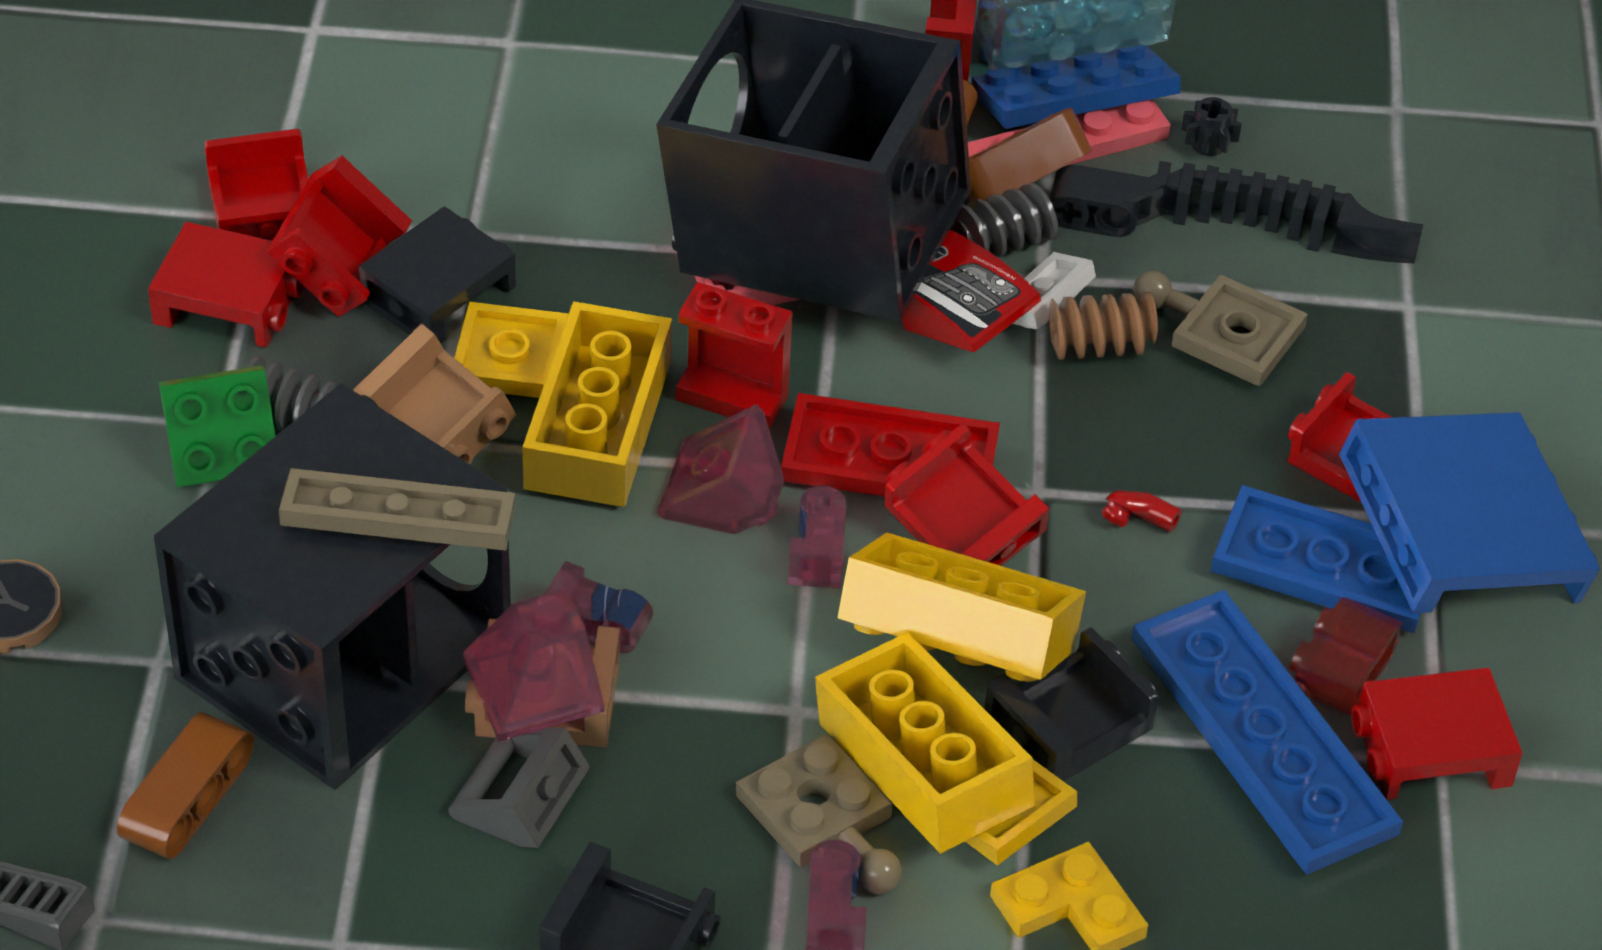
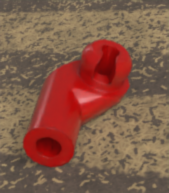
[1102,490,1182,532]

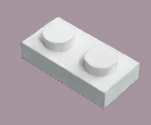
[1012,252,1096,330]

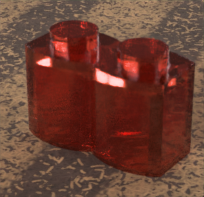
[1290,597,1403,715]

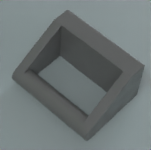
[448,727,590,848]

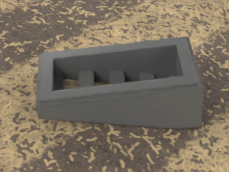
[0,861,95,950]

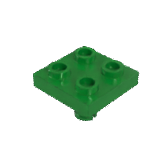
[159,365,276,488]

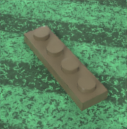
[279,468,516,550]

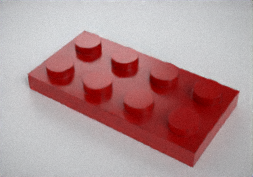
[780,393,1000,497]

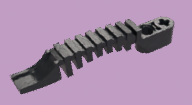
[1049,161,1424,264]

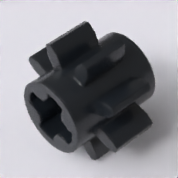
[1181,97,1242,156]

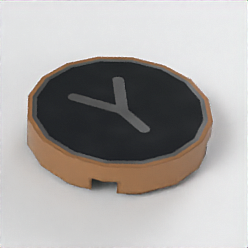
[0,559,62,653]

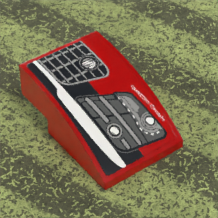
[902,230,1041,353]

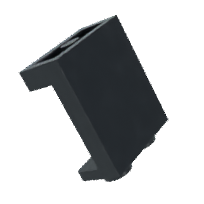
[359,206,516,344]
[984,627,1159,781]
[539,841,721,950]

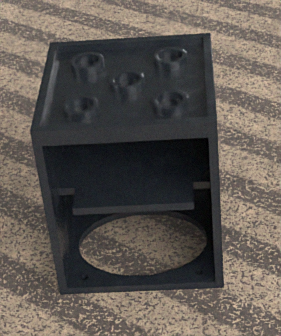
[656,0,971,322]
[154,383,512,790]

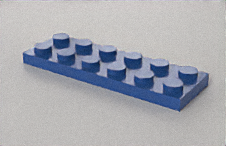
[1131,590,1403,875]

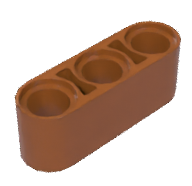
[967,107,1092,203]
[117,712,255,860]

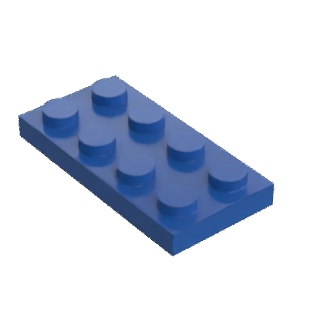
[971,41,1181,129]
[1210,485,1421,634]

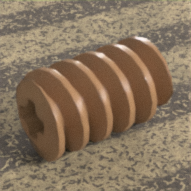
[1049,292,1158,360]

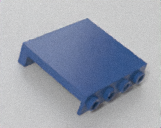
[1339,412,1600,614]

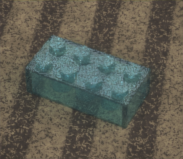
[975,0,1176,70]

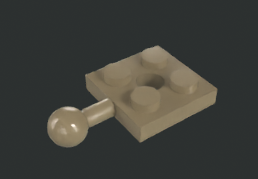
[1133,270,1308,387]
[736,734,902,894]

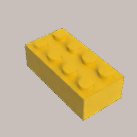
[522,301,672,507]
[837,532,1086,682]
[815,632,1035,854]

